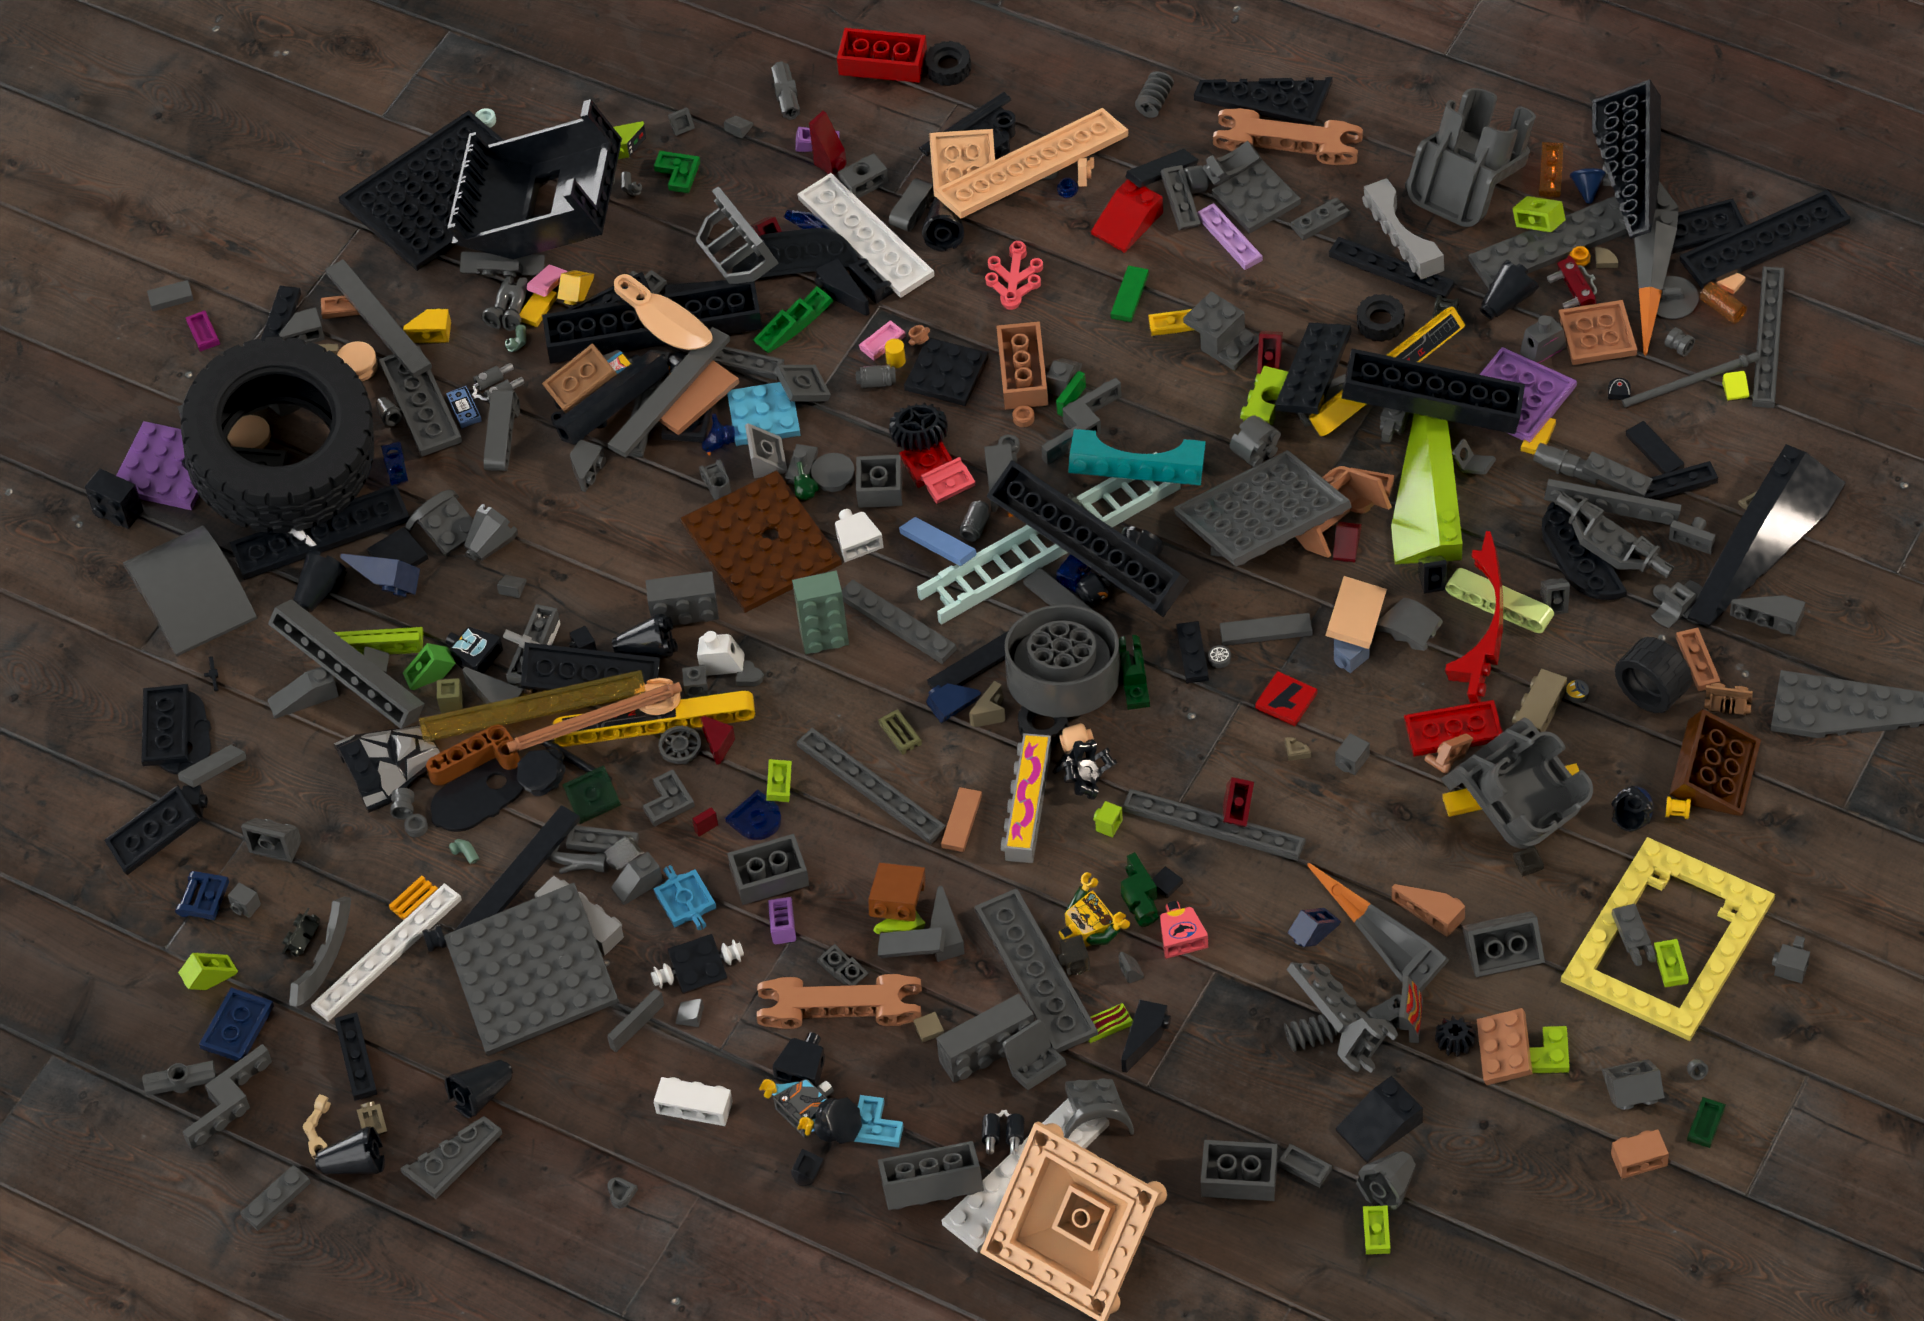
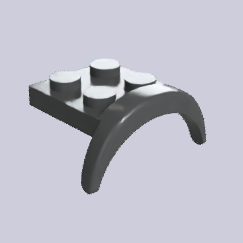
[405,490,473,556]
[1064,1078,1134,1138]

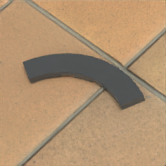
[289,896,351,1007]

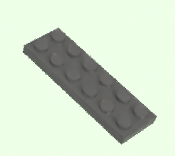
[379,345,462,457]

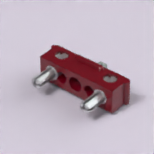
[1547,256,1597,309]

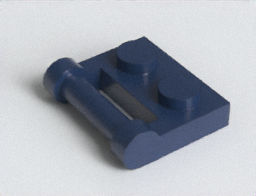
[175,871,229,920]

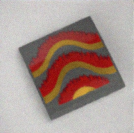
[1399,976,1423,1043]

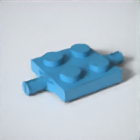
[653,865,716,930]

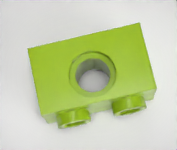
[1513,196,1566,232]

